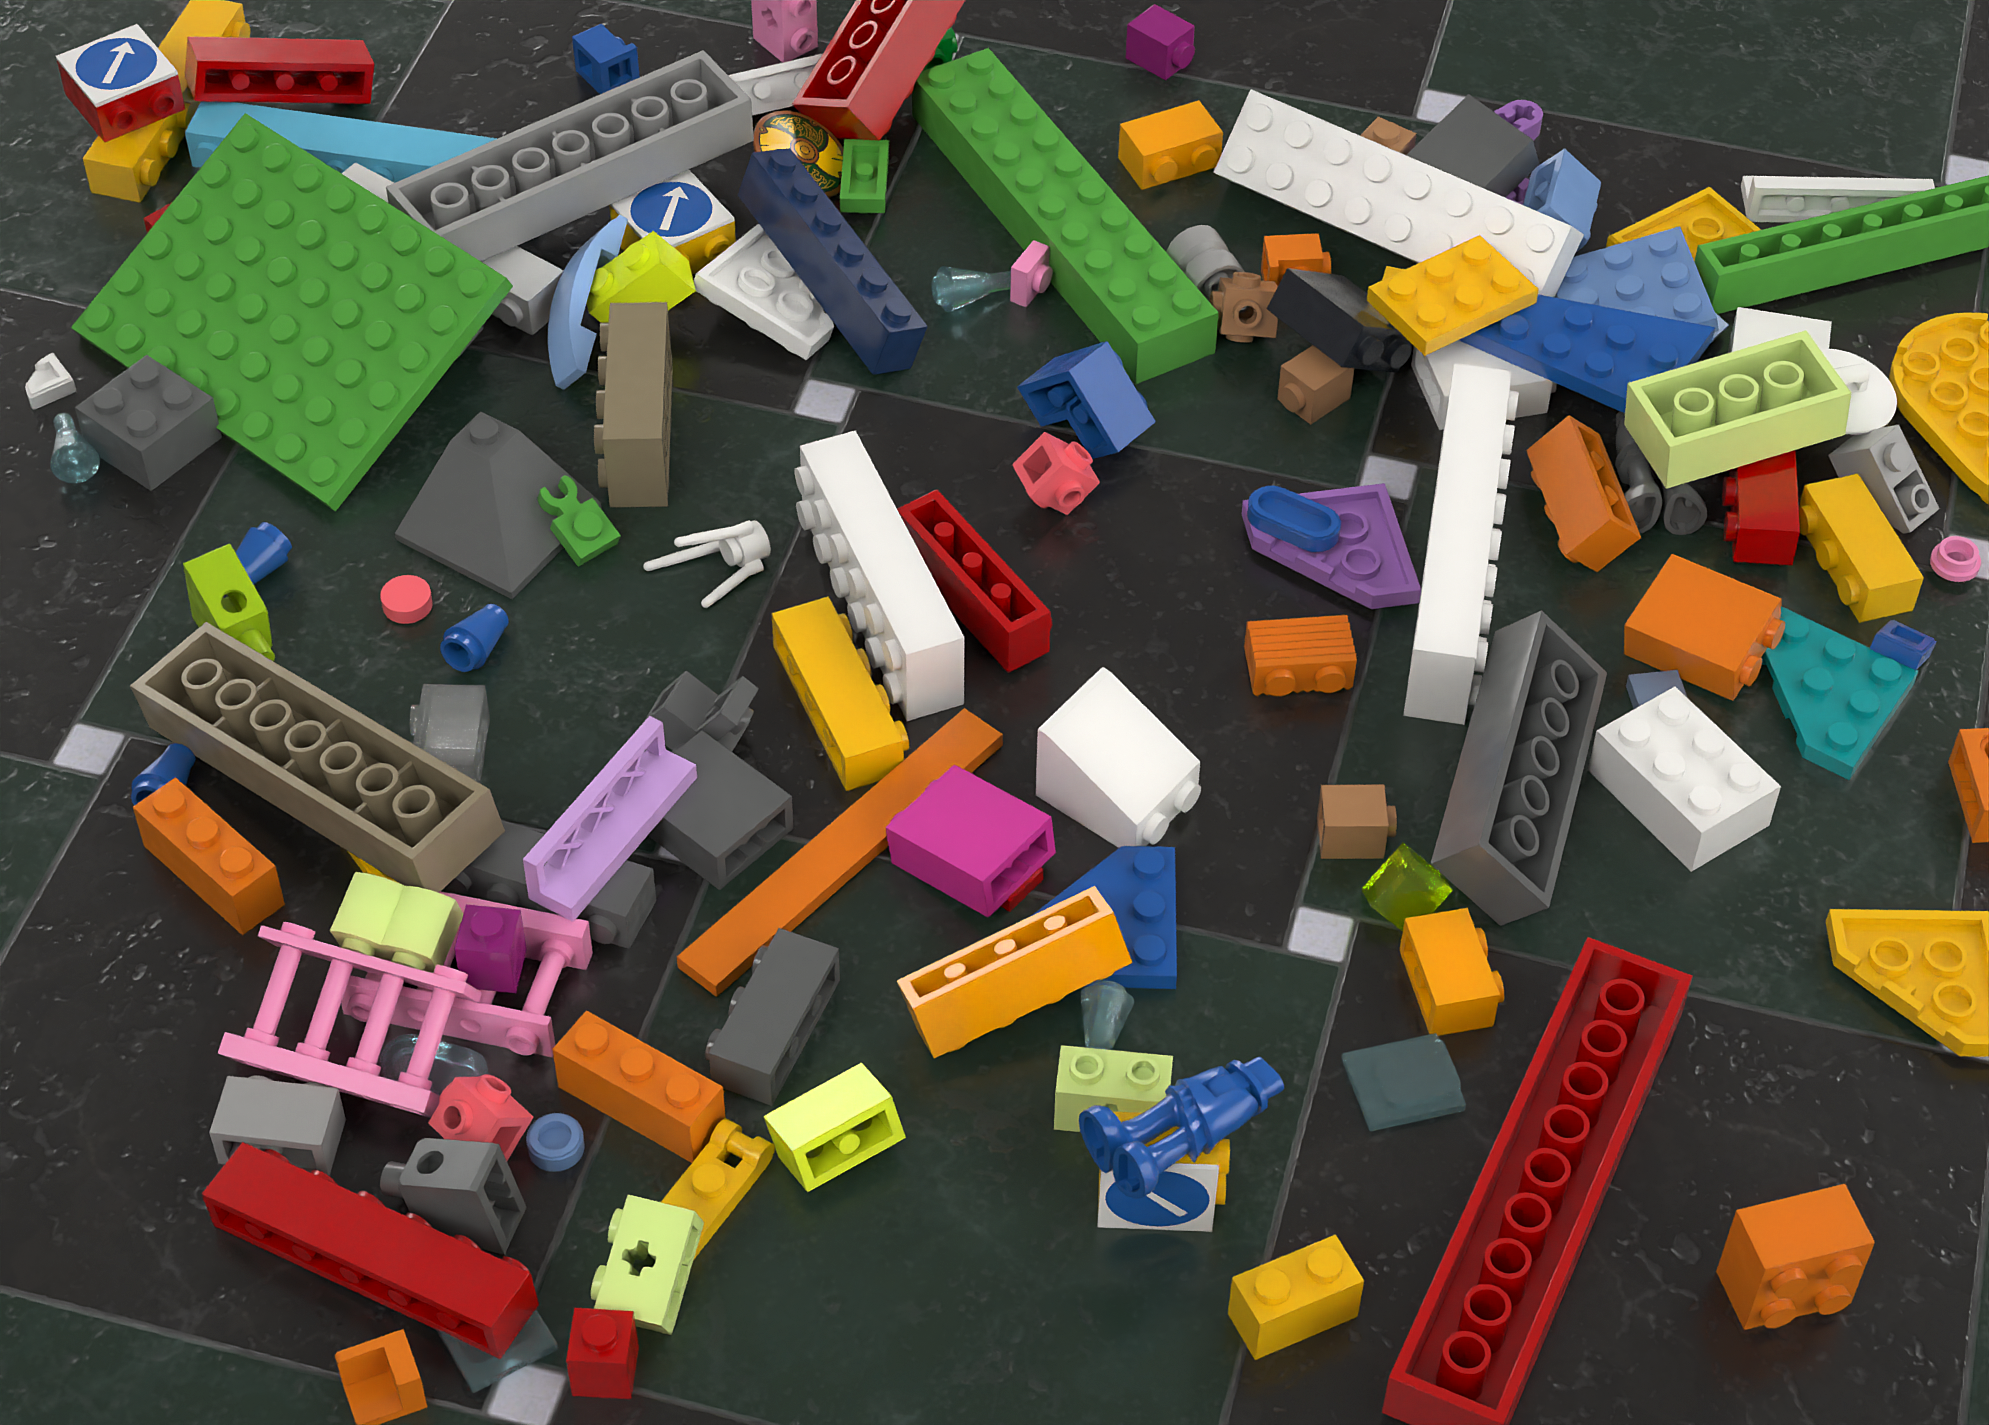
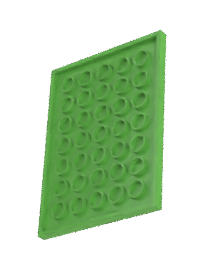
[71,113,513,512]

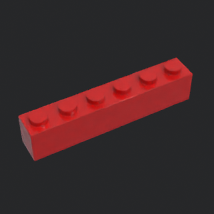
[202,1142,539,1359]

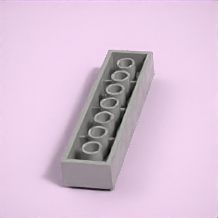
[386,50,754,262]

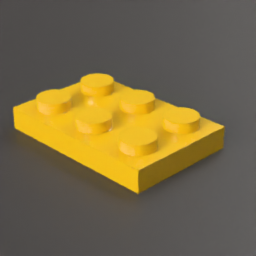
[1367,235,1539,356]

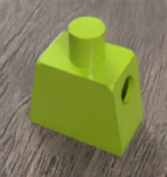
[183,543,275,661]

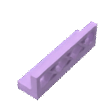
[523,716,697,922]

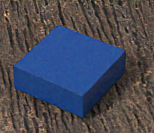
[1870,620,1937,670]

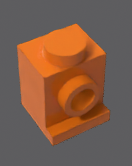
[1261,234,1331,286]

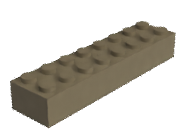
[130,622,505,893]

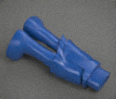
[1079,1057,1284,1199]

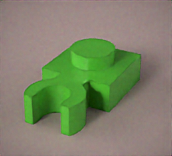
[537,475,621,567]

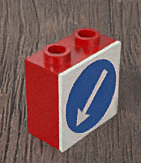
[56,24,186,143]

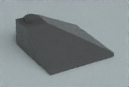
[395,412,602,600]

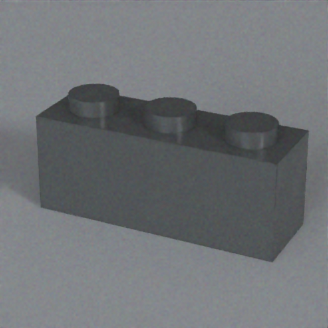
[705,928,840,1106]

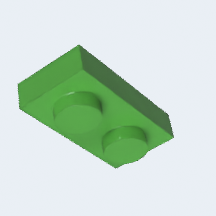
[840,139,889,213]

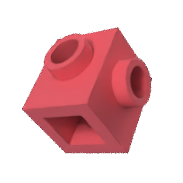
[1012,432,1100,515]
[428,1074,533,1161]

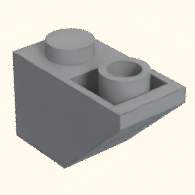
[1828,425,1940,534]

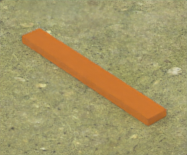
[677,708,1003,997]

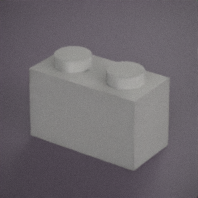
[209,1076,346,1176]

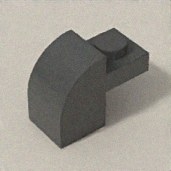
[642,671,759,752]

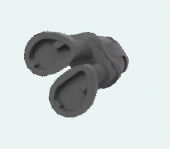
[1615,411,1707,535]

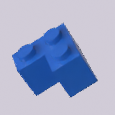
[1017,341,1156,459]

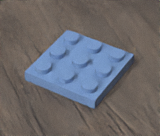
[1556,226,1719,332]

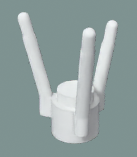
[643,520,771,608]

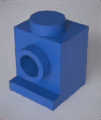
[572,24,640,94]

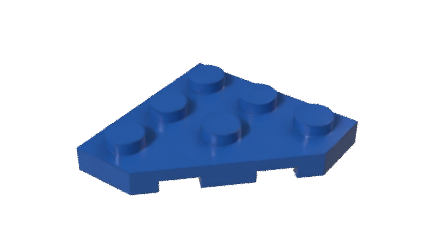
[1031,846,1177,989]

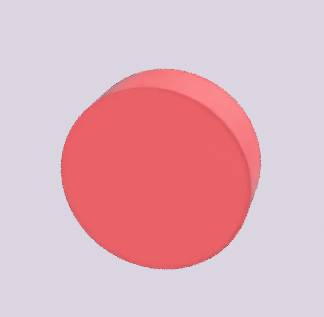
[380,575,433,624]

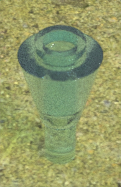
[931,266,1011,312]
[50,413,100,483]
[1080,980,1134,1050]

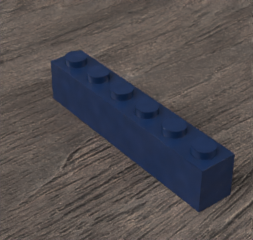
[738,148,928,375]

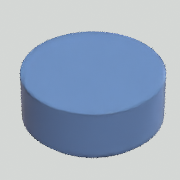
[526,1113,585,1172]

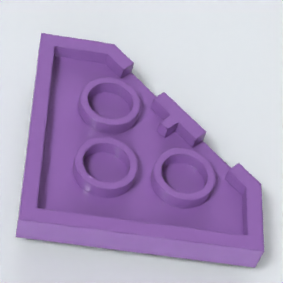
[1241,483,1421,609]

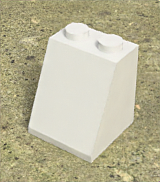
[1036,667,1201,848]

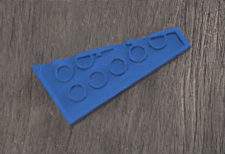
[1459,294,1715,413]

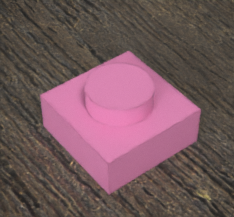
[1010,240,1053,307]

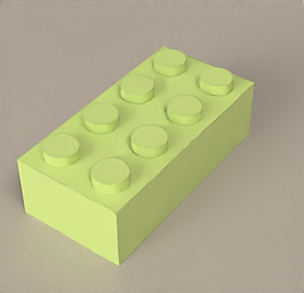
[1624,330,1851,489]

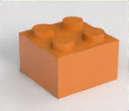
[1716,1184,1875,1330]

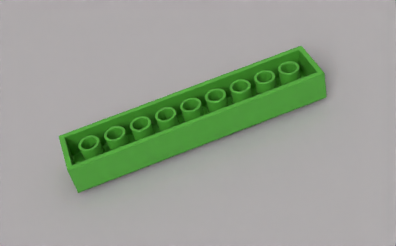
[912,48,1218,384]

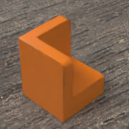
[335,1329,427,1425]

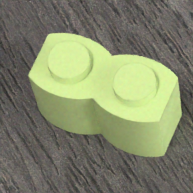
[330,872,463,973]

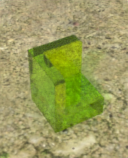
[1362,842,1453,932]

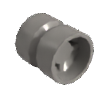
[1166,225,1244,301]

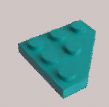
[1761,606,1918,780]

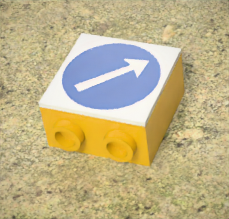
[609,170,736,274]
[1098,1111,1230,1232]

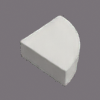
[25,353,77,410]

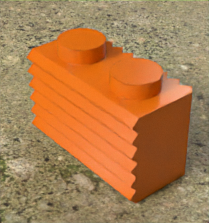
[1244,615,1357,696]

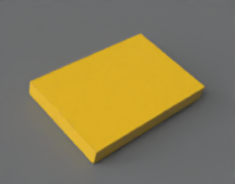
[1606,187,1761,261]

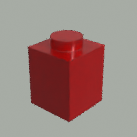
[566,1308,639,1399]

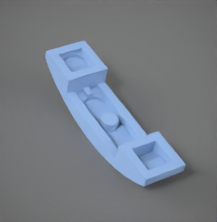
[548,215,628,390]

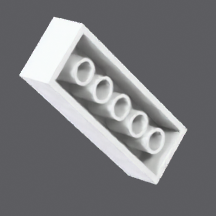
[795,431,964,721]

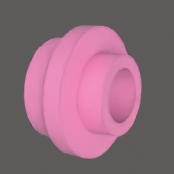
[1930,536,1981,582]

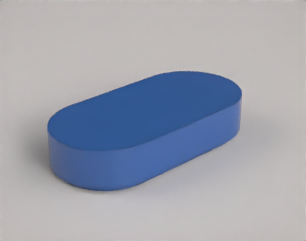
[1247,486,1341,552]

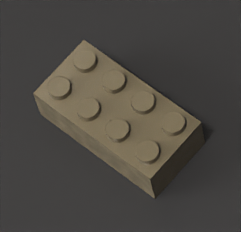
[594,302,673,507]

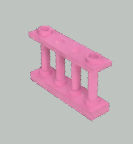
[341,891,593,1057]
[218,922,482,1118]

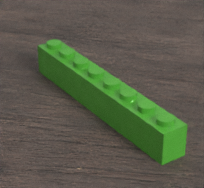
[1694,175,1989,314]

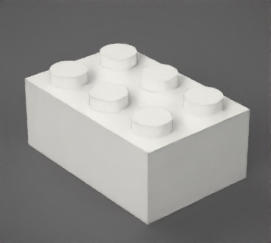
[1588,687,1781,872]

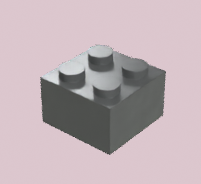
[75,355,222,491]

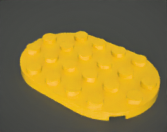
[1889,312,1989,505]

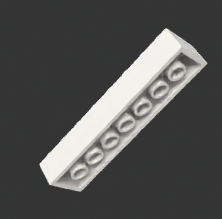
[1213,89,1584,297]
[1403,363,1519,725]

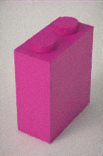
[885,764,1056,917]

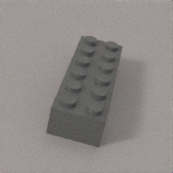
[1431,610,1607,926]

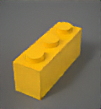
[1799,474,1924,623]

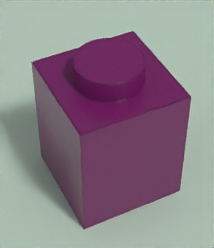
[1126,4,1195,80]
[454,904,527,993]

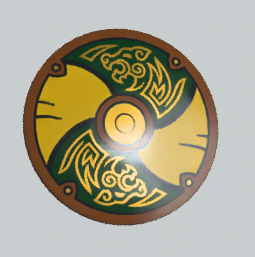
[753,111,844,198]

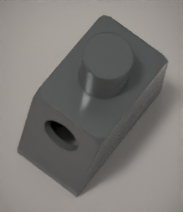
[380,1138,527,1254]

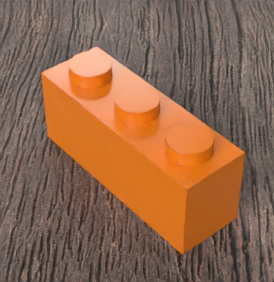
[1526,415,1641,572]
[133,777,285,935]
[552,1010,726,1163]

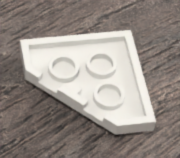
[694,224,834,360]

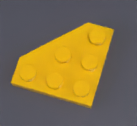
[1826,909,1989,1057]

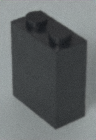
[1267,268,1413,373]

